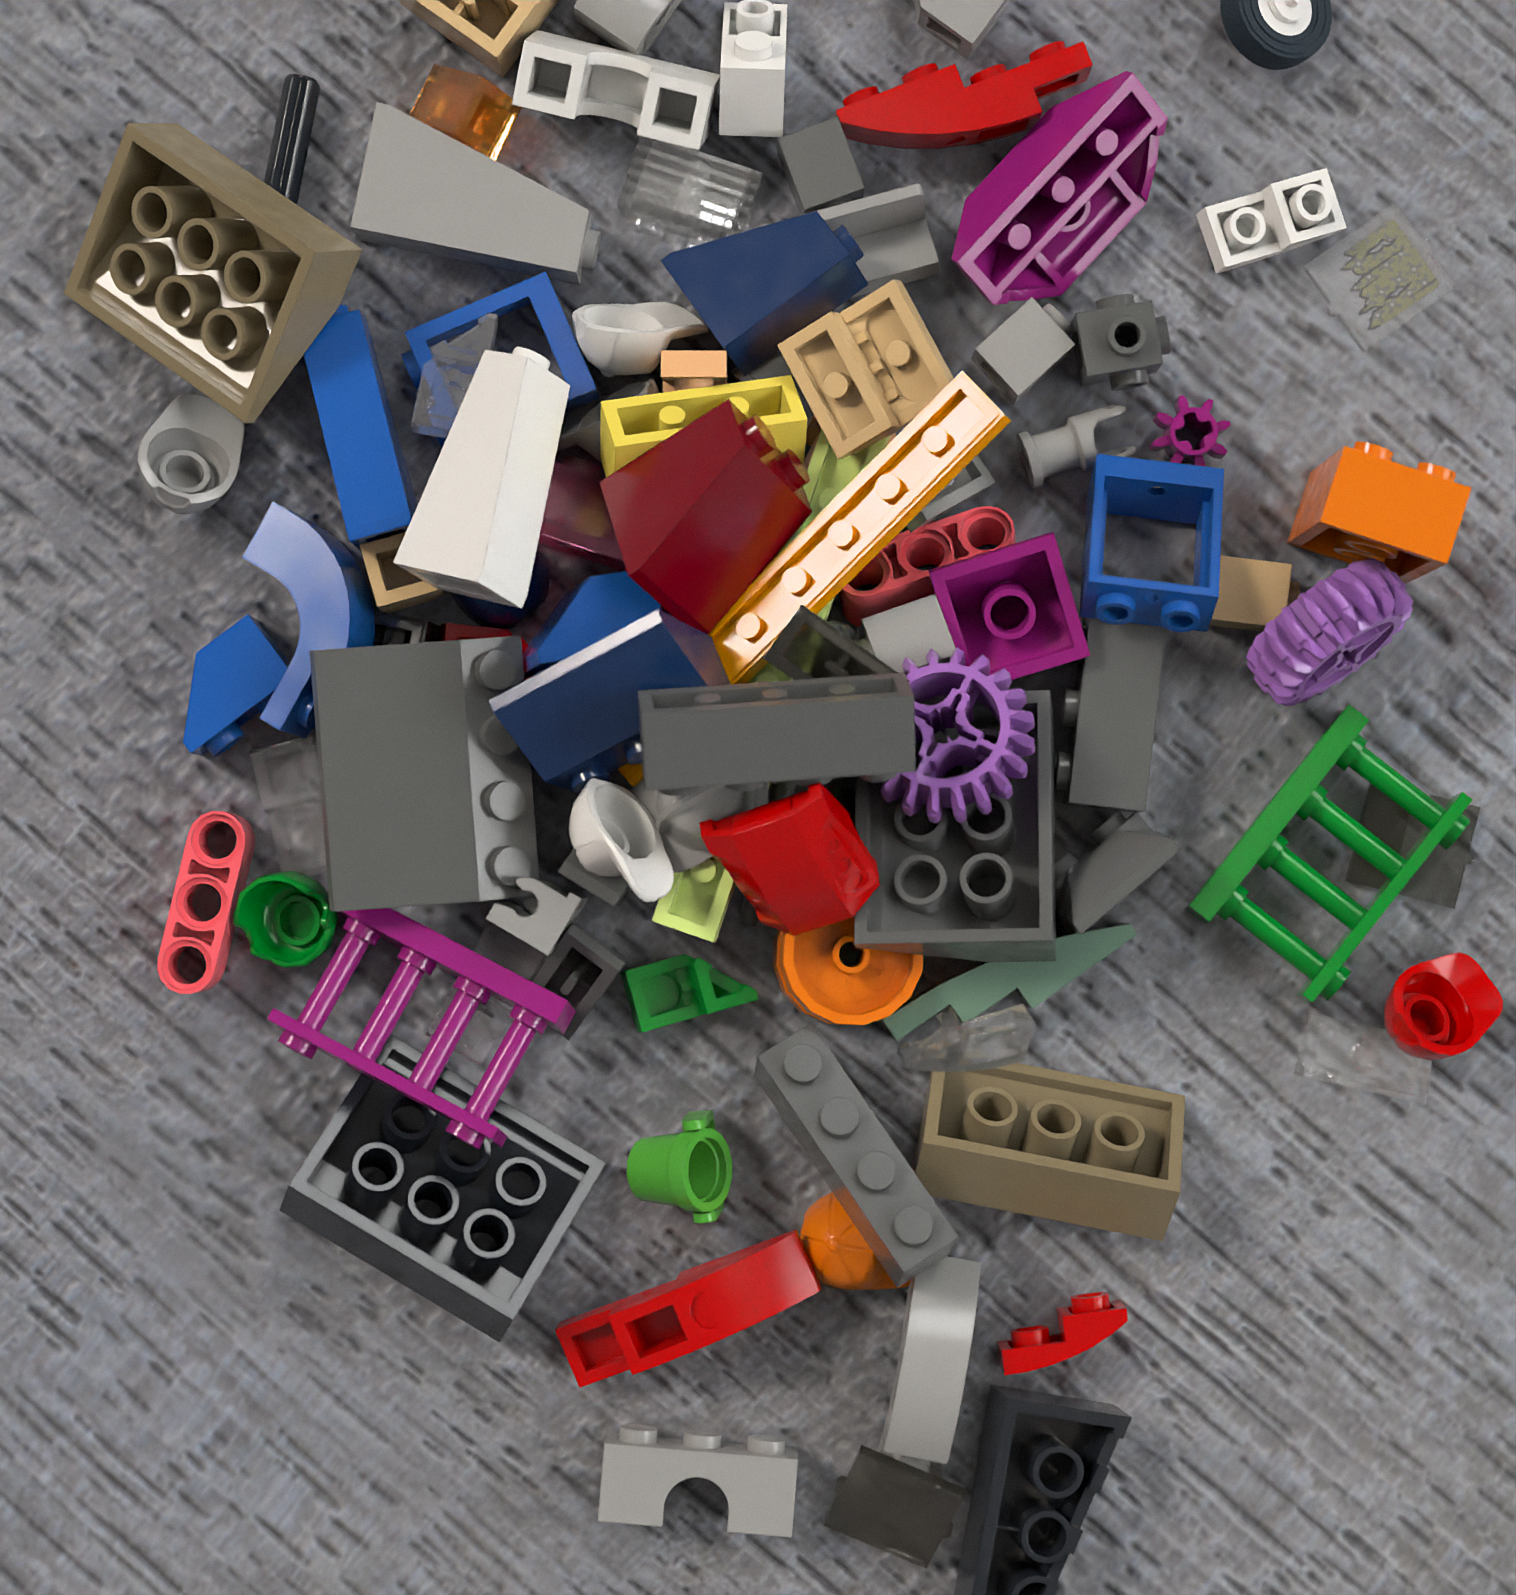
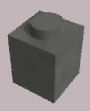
[777,116,864,215]

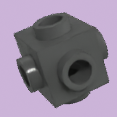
[1070,294,1170,391]

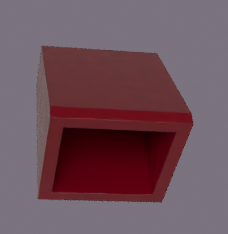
[599,399,812,634]

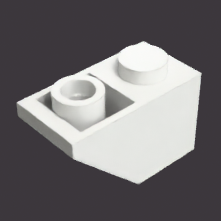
[719,0,787,137]

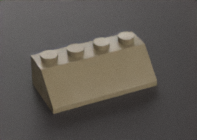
[913,1047,1185,1241]

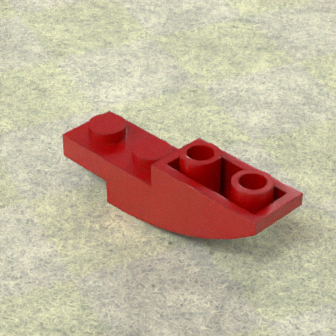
[835,41,1093,149]
[555,1229,821,1388]

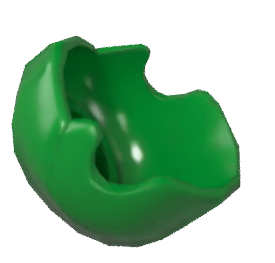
[233,871,337,968]

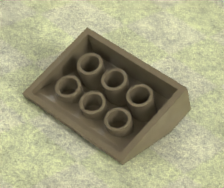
[64,123,363,423]

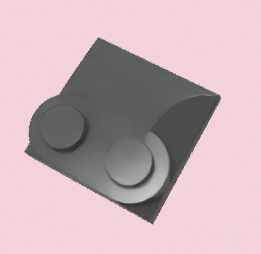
[1055,810,1181,934]

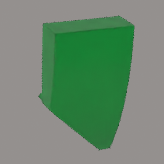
[620,954,759,1033]

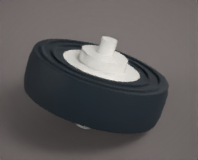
[1220,0,1332,70]

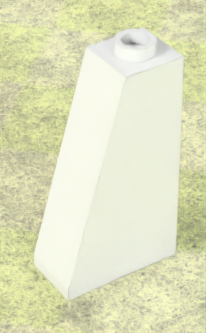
[393,347,570,608]

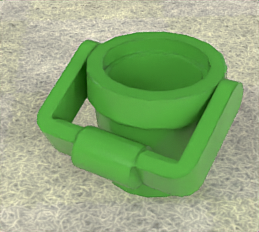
[627,1109,732,1223]

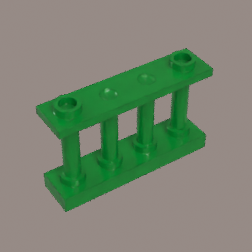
[1185,704,1473,1003]

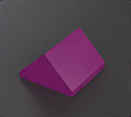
[928,532,1090,680]

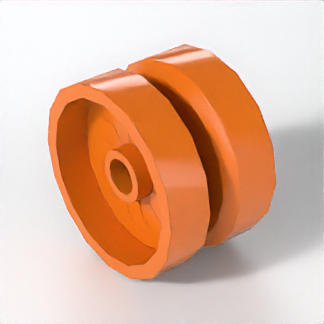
[772,917,923,1025]

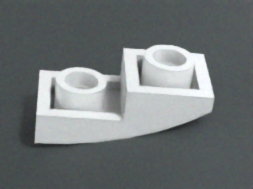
[1196,168,1347,274]

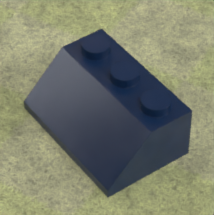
[489,609,730,793]

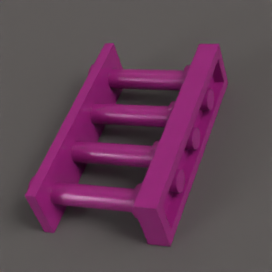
[267,908,576,1149]

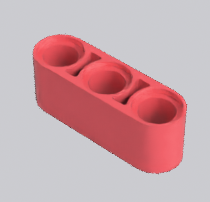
[839,506,1016,627]
[157,811,255,994]

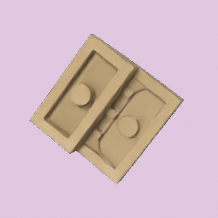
[777,279,954,459]

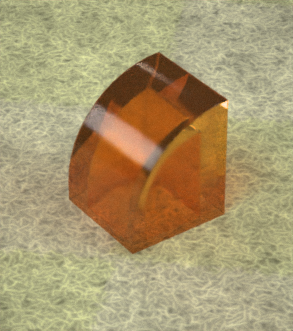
[409,64,522,161]

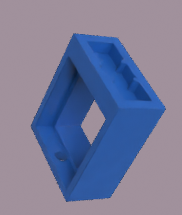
[401,271,600,448]
[1079,454,1224,632]

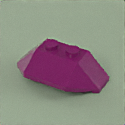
[951,71,1168,305]

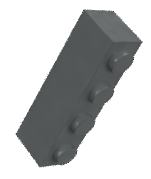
[638,672,915,796]
[754,1023,958,1288]

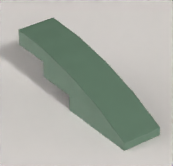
[881,923,1137,1041]

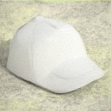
[572,302,708,377]
[569,778,674,902]

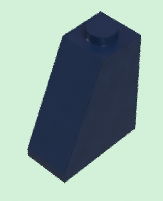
[660,211,869,376]

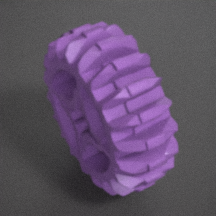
[1246,558,1413,706]
[870,647,1035,824]

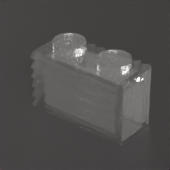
[617,136,763,248]

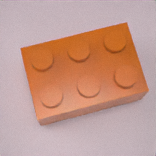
[1287,441,1472,583]

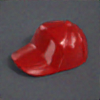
[1384,952,1503,1060]

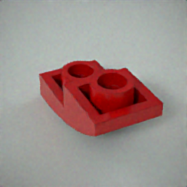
[997,1292,1128,1376]

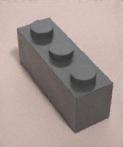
[1054,617,1166,813]

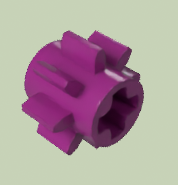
[1149,395,1231,466]

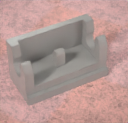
[486,877,588,955]

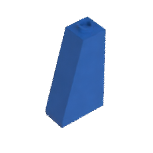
[304,305,417,552]

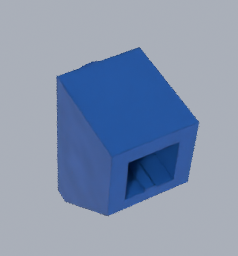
[183,614,290,757]

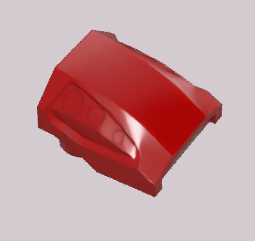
[699,782,880,936]

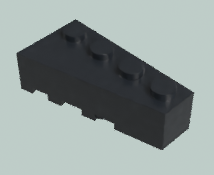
[954,1384,1132,1595]

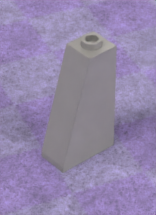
[350,102,601,285]

